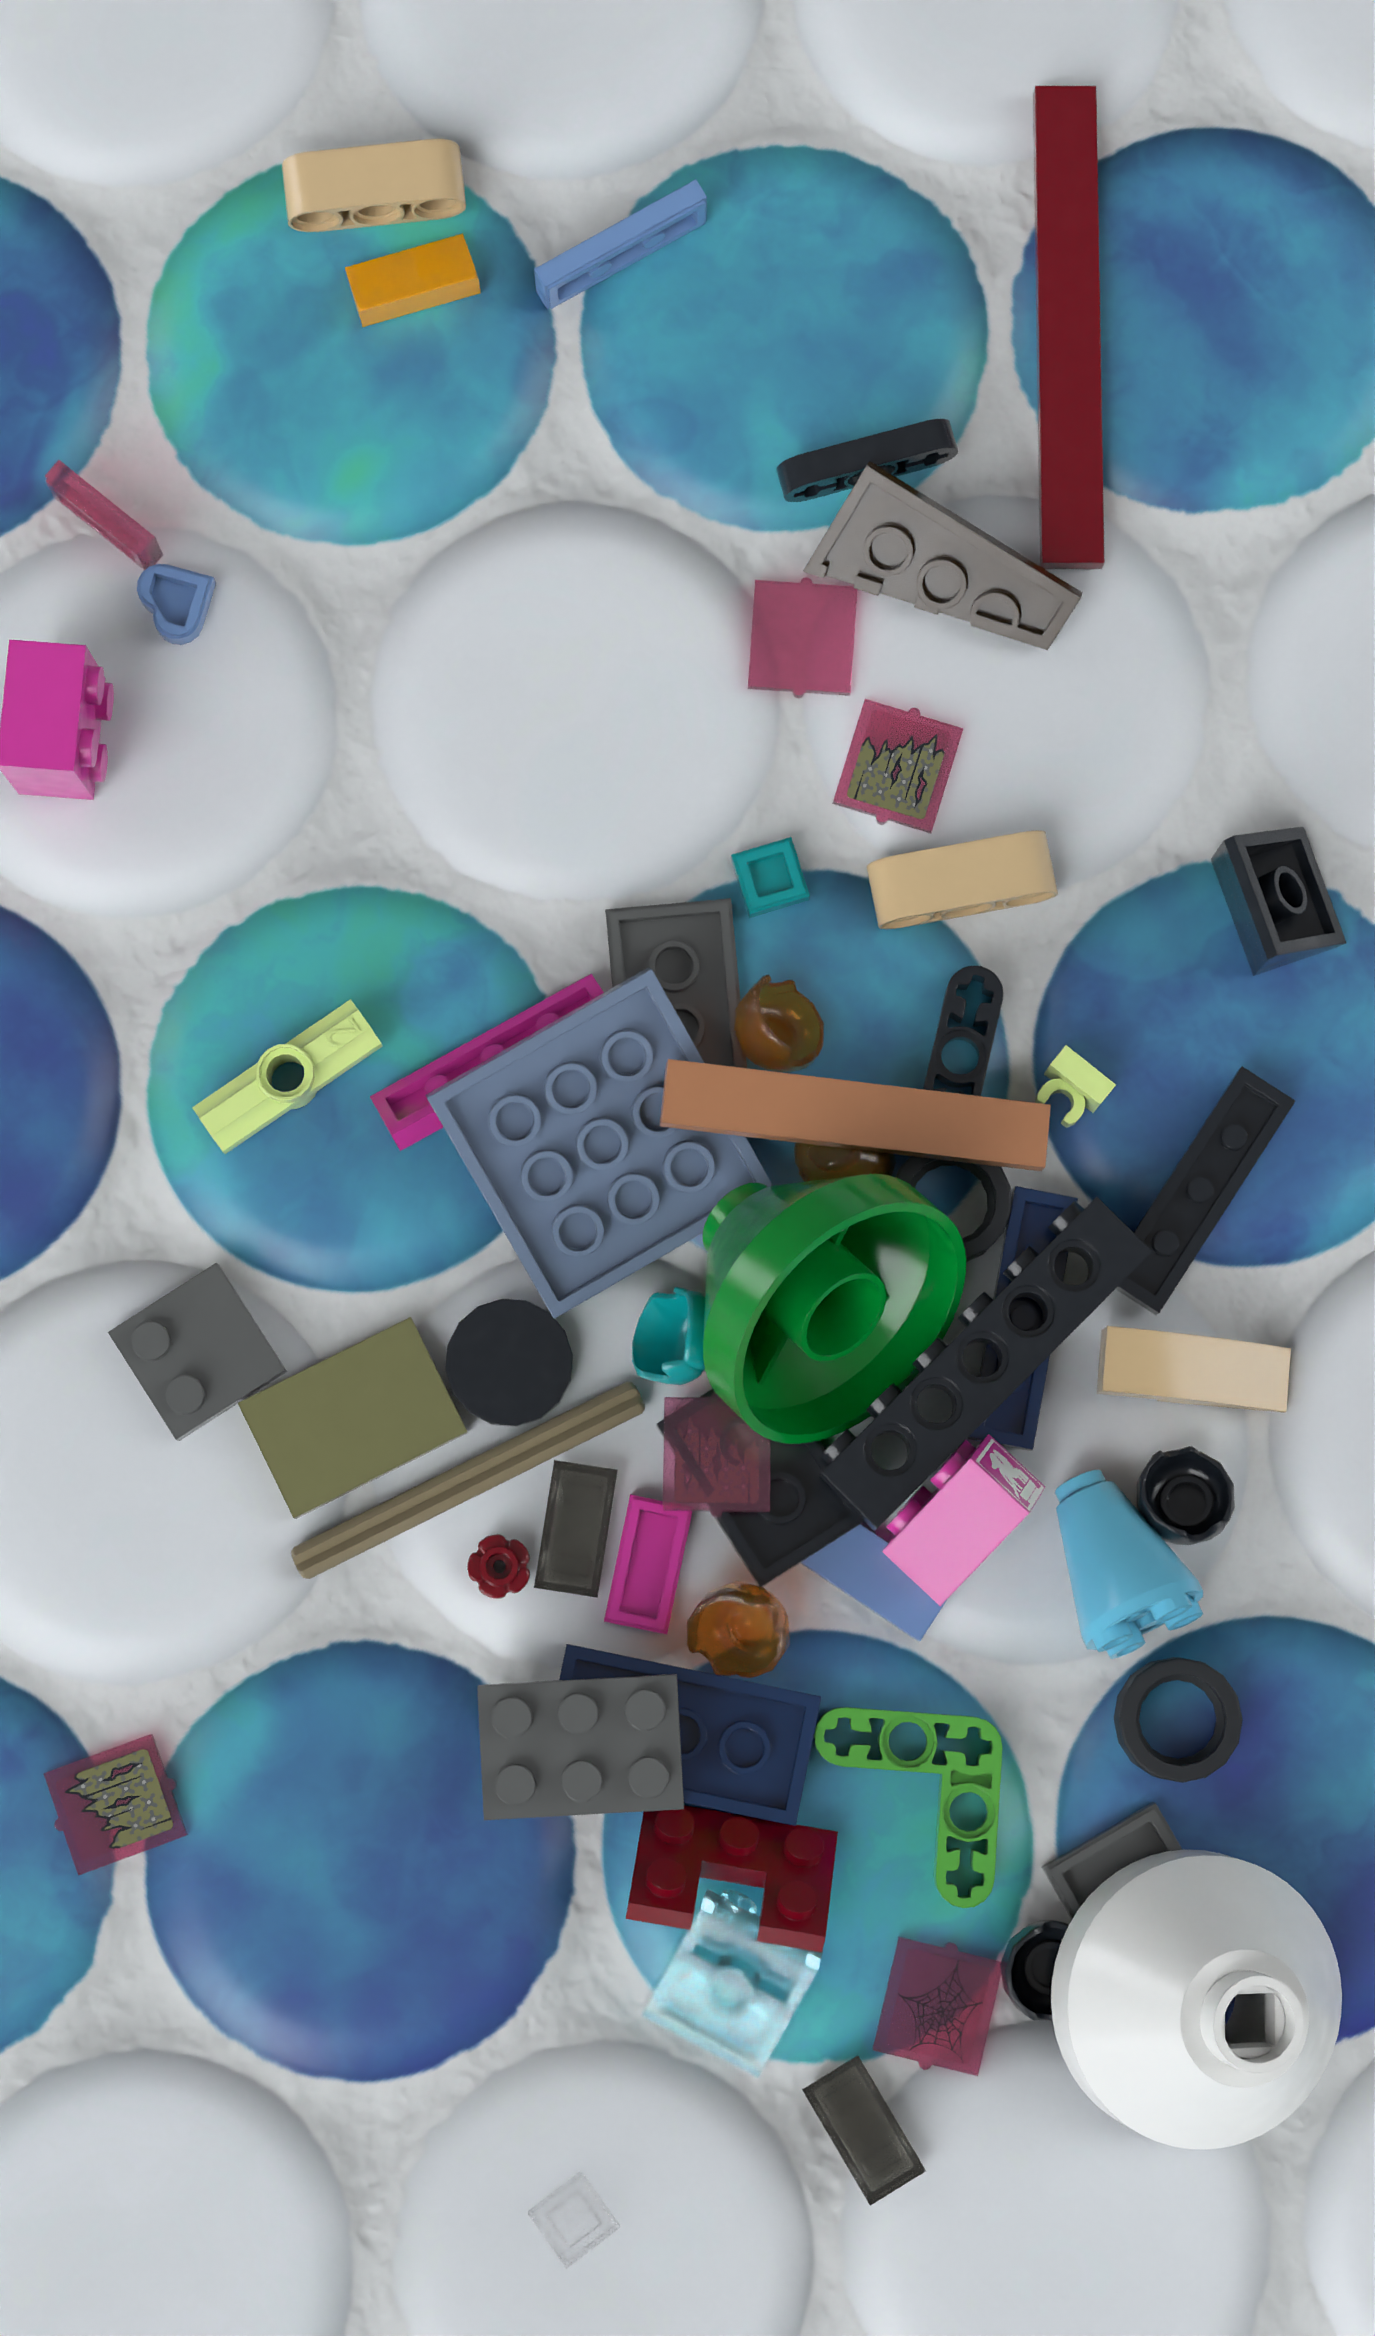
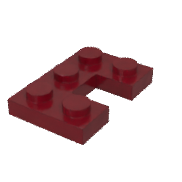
[626,1805,838,1953]

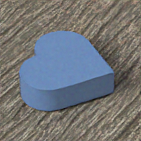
[137,564,216,645]

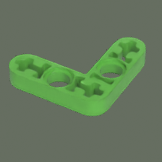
[813,1707,1003,1908]

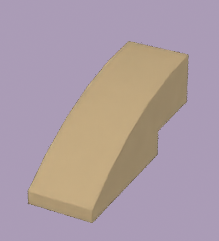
[1097,1326,1291,1413]

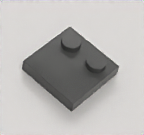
[108,1263,287,1441]

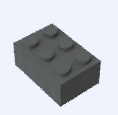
[477,1674,684,1820]

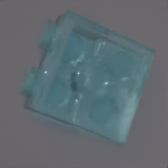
[642,1889,824,2078]

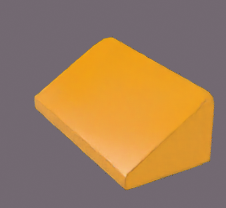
[345,233,481,327]

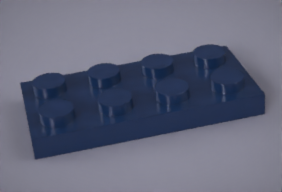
[559,1644,821,1826]

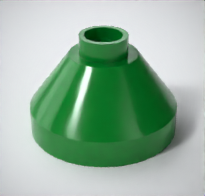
[702,1174,966,1444]

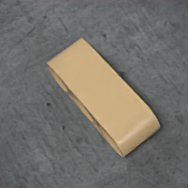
[282,139,466,232]
[867,830,1058,929]

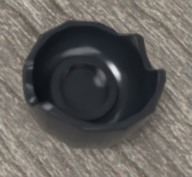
[1137,1446,1235,1545]
[1000,1920,1069,2021]

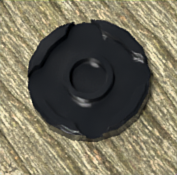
[445,1299,573,1427]

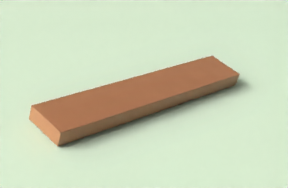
[660,1059,1051,1171]

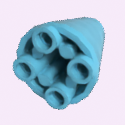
[1055,1470,1203,1659]

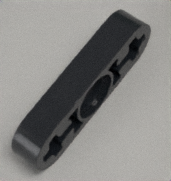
[776,419,958,502]
[923,966,1004,1096]

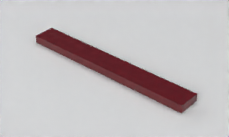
[1033,86,1105,569]

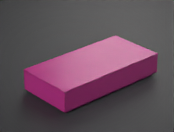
[604,1494,693,1635]

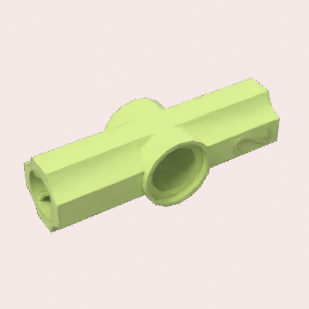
[192,999,383,1154]

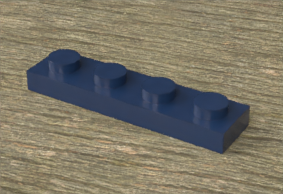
[968,1186,1078,1451]

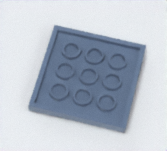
[425,967,773,1319]

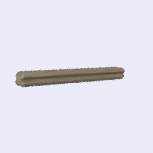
[291,1382,645,1579]

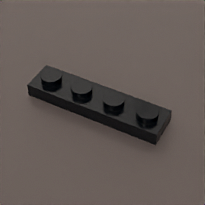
[1116,1066,1295,1315]

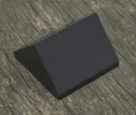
[1211,827,1346,976]

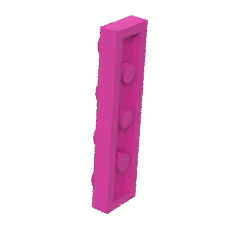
[370,974,604,1151]

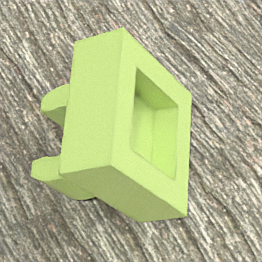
[1035,1045,1116,1128]

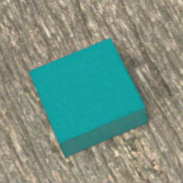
[731,837,810,918]

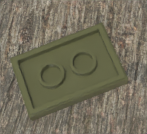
[238,1317,468,1519]

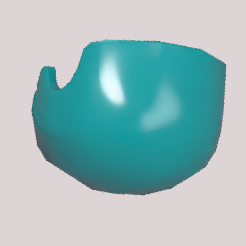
[632,1287,705,1385]

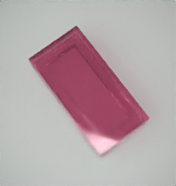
[45,460,163,570]

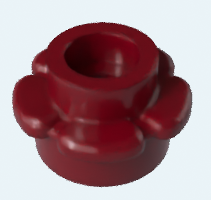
[467,1534,530,1599]

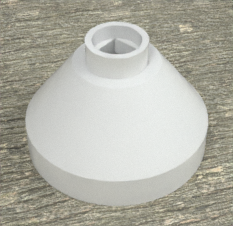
[1051,1850,1342,2150]

